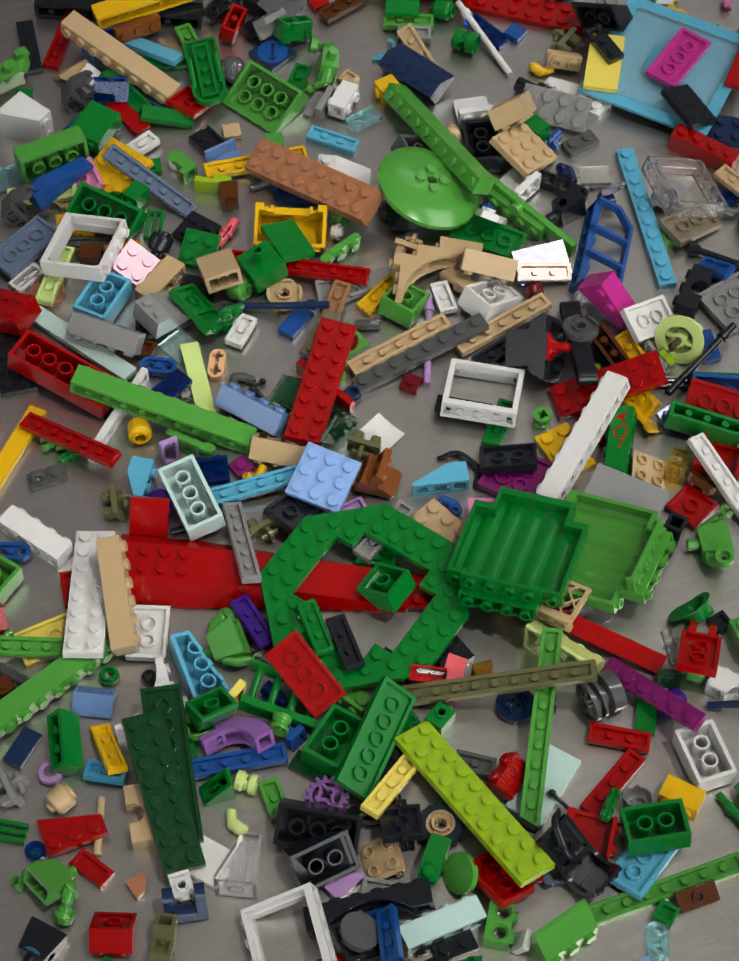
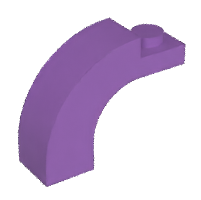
[199,716,276,756]

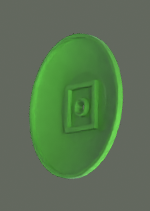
[377,147,478,230]

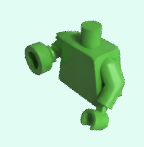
[303,36,340,95]
[0,46,30,96]
[686,504,735,569]
[203,608,262,667]
[10,859,78,926]

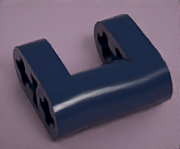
[161,882,209,923]

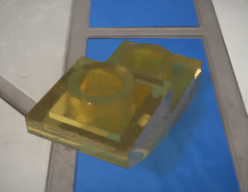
[662,447,692,485]

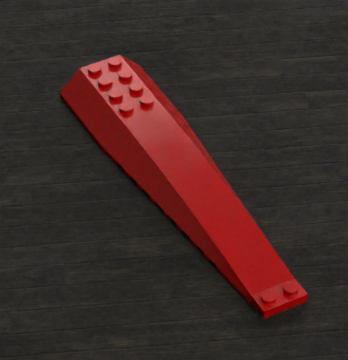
[121,534,429,613]

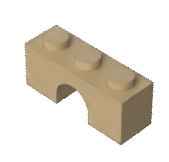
[123,784,156,851]

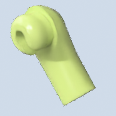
[226,808,249,835]

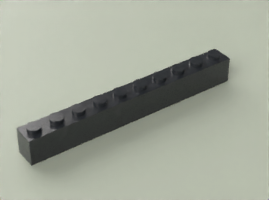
[34,0,204,30]

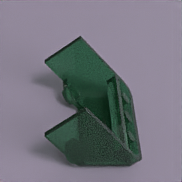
[267,374,359,445]

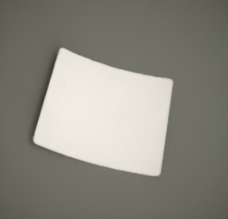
[360,413,405,452]

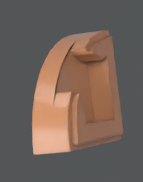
[125,871,147,901]

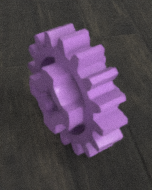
[304,775,350,808]

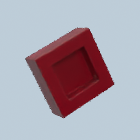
[399,372,423,396]

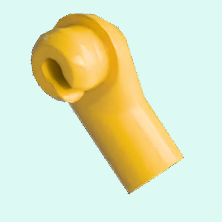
[242,464,268,479]

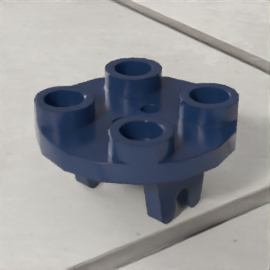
[495,691,534,725]

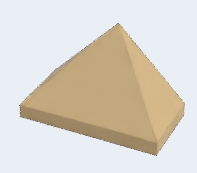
[53,59,88,82]

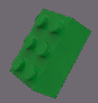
[301,703,362,777]
[619,798,692,857]

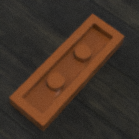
[112,13,161,43]

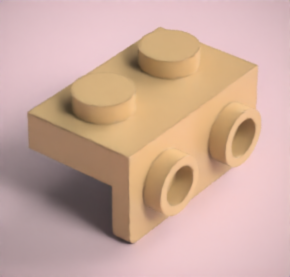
[546,49,582,72]

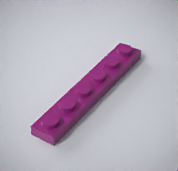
[600,656,708,733]

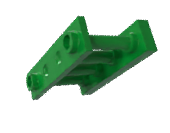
[238,659,320,735]

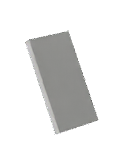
[584,463,670,517]

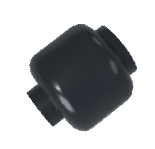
[147,229,174,257]

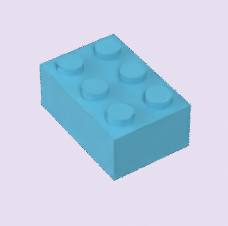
[72,271,133,323]

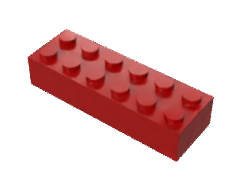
[7,329,115,419]

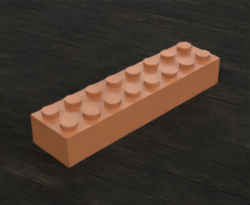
[244,137,384,228]

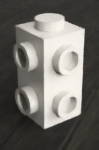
[327,80,360,120]

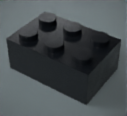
[461,119,503,173]

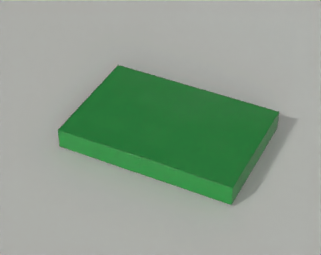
[260,219,315,263]

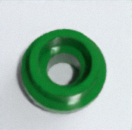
[99,666,120,686]

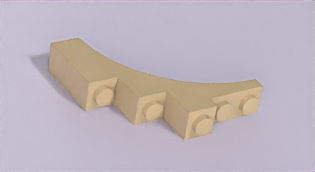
[388,236,483,303]

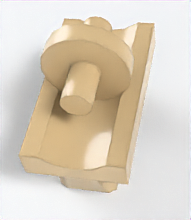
[394,233,423,254]

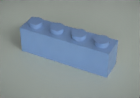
[214,382,290,436]

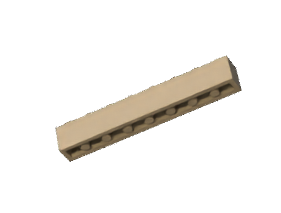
[61,10,181,107]

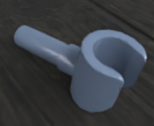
[541,874,568,890]

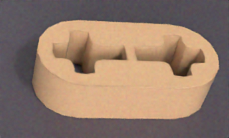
[207,349,227,382]

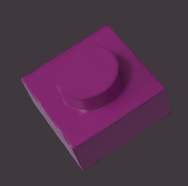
[228,455,255,480]

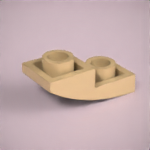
[439,267,476,293]

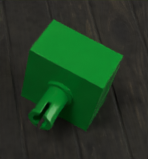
[236,239,289,294]

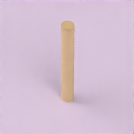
[93,796,106,858]

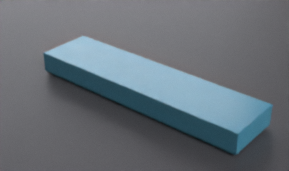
[122,37,184,67]

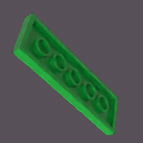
[333,676,417,802]

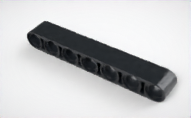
[559,301,598,386]

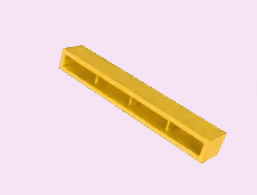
[91,0,195,30]

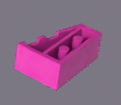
[577,271,635,329]

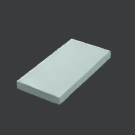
[505,744,581,828]

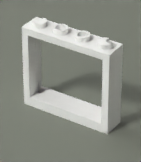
[39,212,130,282]
[440,358,525,428]
[240,882,337,961]

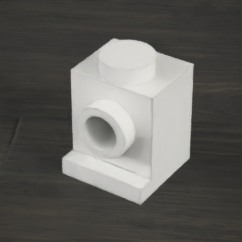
[168,869,195,904]

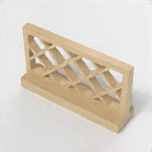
[536,581,592,633]

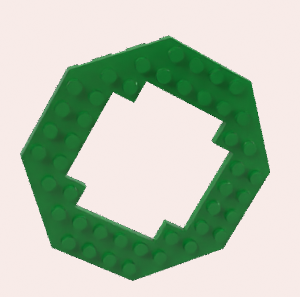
[260,504,469,691]

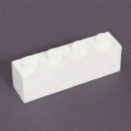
[0,504,74,570]

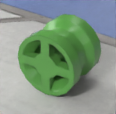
[532,407,552,430]
[269,712,292,737]

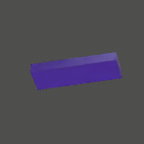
[229,594,273,651]

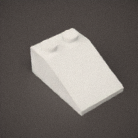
[318,154,371,185]
[457,277,523,322]

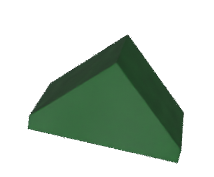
[199,767,235,806]

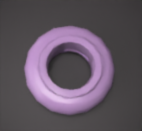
[37,761,63,785]

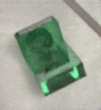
[652,668,682,689]

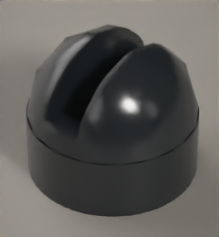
[141,669,156,687]

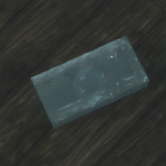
[345,105,383,133]

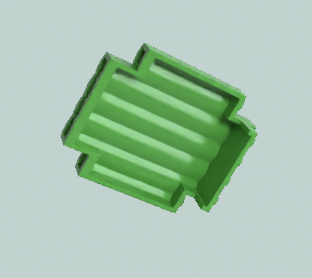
[564,490,676,614]

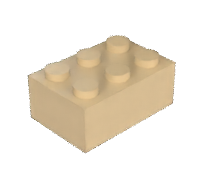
[487,90,537,131]

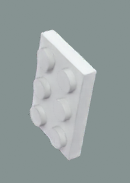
[620,295,673,344]
[125,605,171,662]

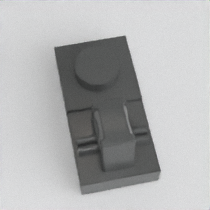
[26,463,69,493]

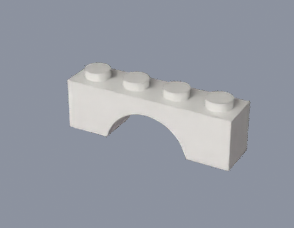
[704,666,739,701]

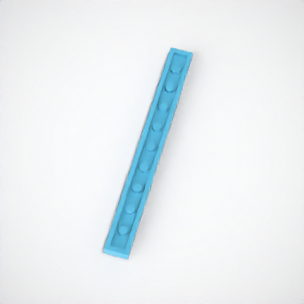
[615,147,677,290]

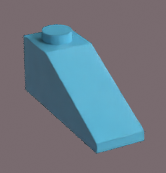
[412,461,470,497]

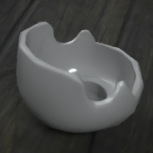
[622,784,654,807]

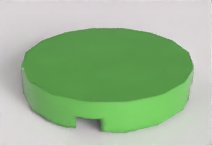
[444,852,478,895]

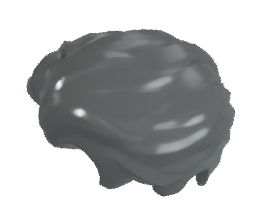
[221,56,245,84]

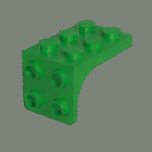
[168,283,245,336]

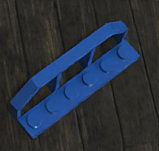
[569,196,634,294]

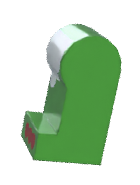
[167,150,198,184]

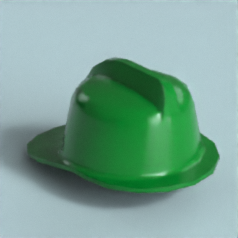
[668,592,714,624]

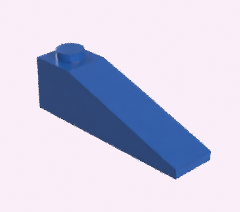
[27,156,94,211]

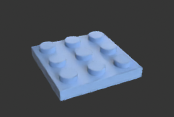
[285,442,362,512]

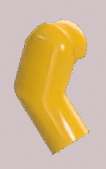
[529,62,554,77]

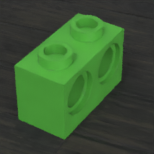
[482,899,519,952]

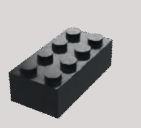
[273,797,365,855]

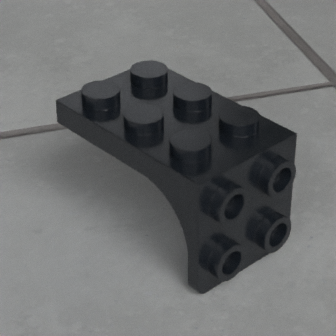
[535,814,622,897]

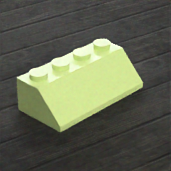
[523,619,605,674]

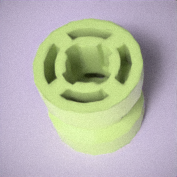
[234,770,260,795]

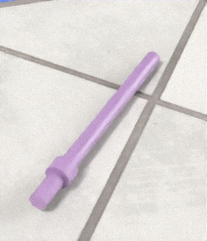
[423,292,434,387]

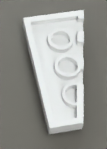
[544,76,611,121]

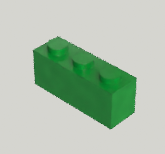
[46,708,84,777]

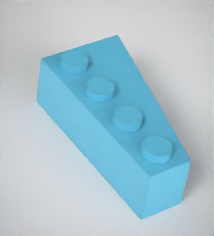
[168,630,232,701]

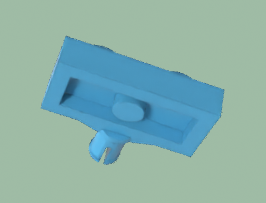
[83,759,129,786]

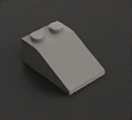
[133,291,190,339]

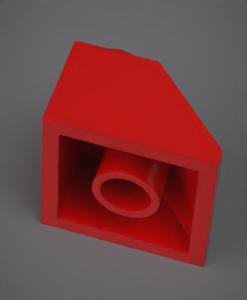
[89,911,138,956]

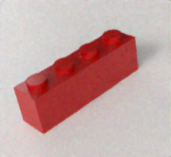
[669,123,739,171]

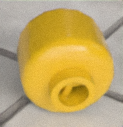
[127,417,152,445]

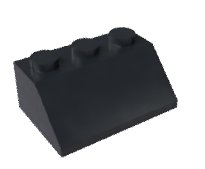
[571,2,633,32]

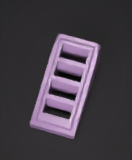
[157,435,180,466]

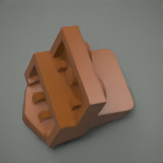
[352,447,402,498]

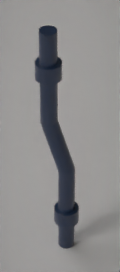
[222,299,330,312]

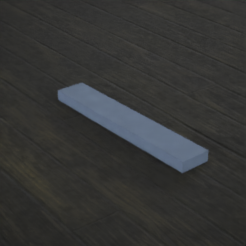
[102,144,197,218]

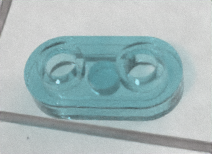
[645,921,669,961]

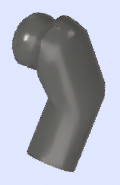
[229,372,258,386]

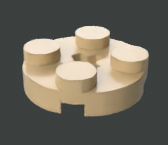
[266,278,303,311]

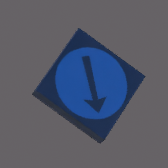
[249,34,297,73]

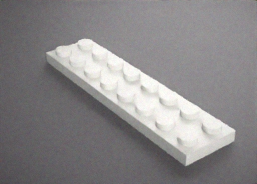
[62,531,116,658]

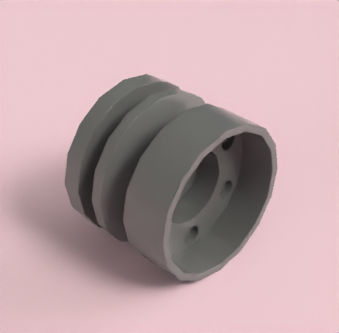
[576,669,628,722]

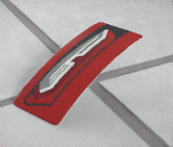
[409,664,447,682]

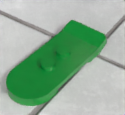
[182,37,227,107]

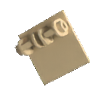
[630,449,666,489]
[359,837,407,879]

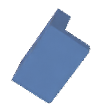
[204,138,242,163]
[72,686,117,719]

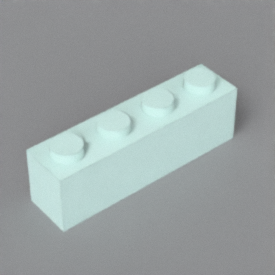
[400,894,487,957]

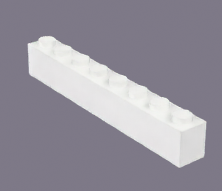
[536,370,630,500]

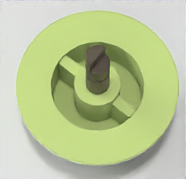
[654,315,704,364]

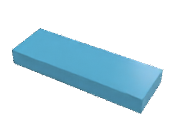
[305,125,360,156]

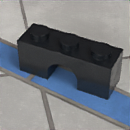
[672,263,715,319]

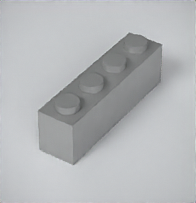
[67,311,146,358]

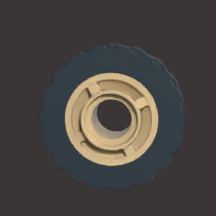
[421,802,464,850]

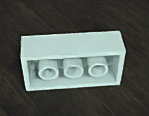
[157,454,226,541]

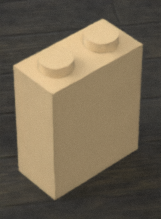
[196,248,244,294]

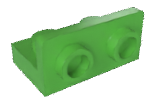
[335,687,372,718]

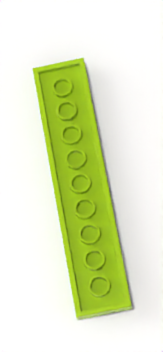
[395,721,555,888]

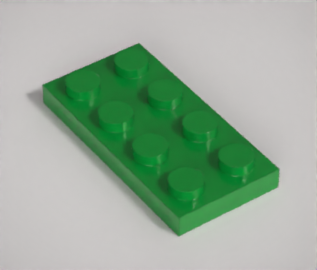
[448,214,528,258]

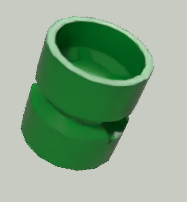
[451,27,481,55]

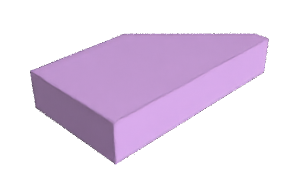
[323,873,366,898]

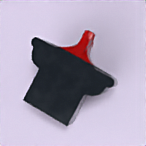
[505,313,571,383]

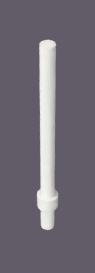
[455,0,513,76]

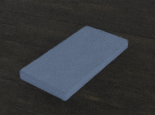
[0,215,57,279]

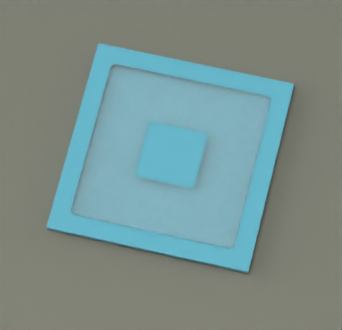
[578,0,739,136]

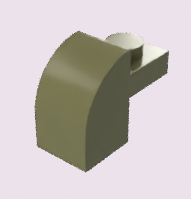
[149,912,178,961]

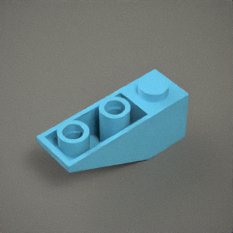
[127,456,158,496]

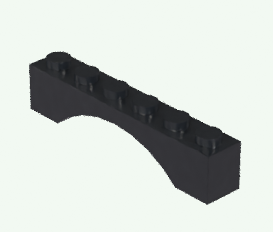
[302,878,436,939]

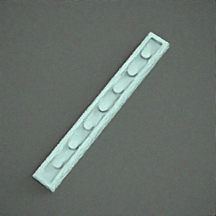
[33,305,137,381]

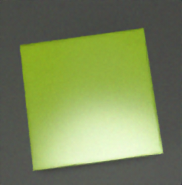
[659,347,676,366]

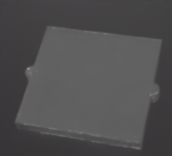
[577,166,612,186]

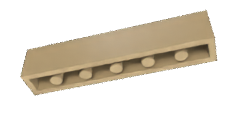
[95,534,141,656]

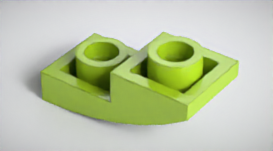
[194,174,232,194]

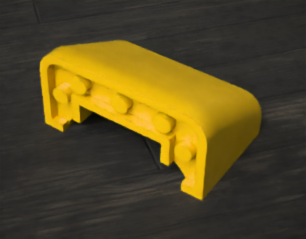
[253,202,328,254]

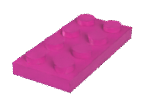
[645,27,711,88]

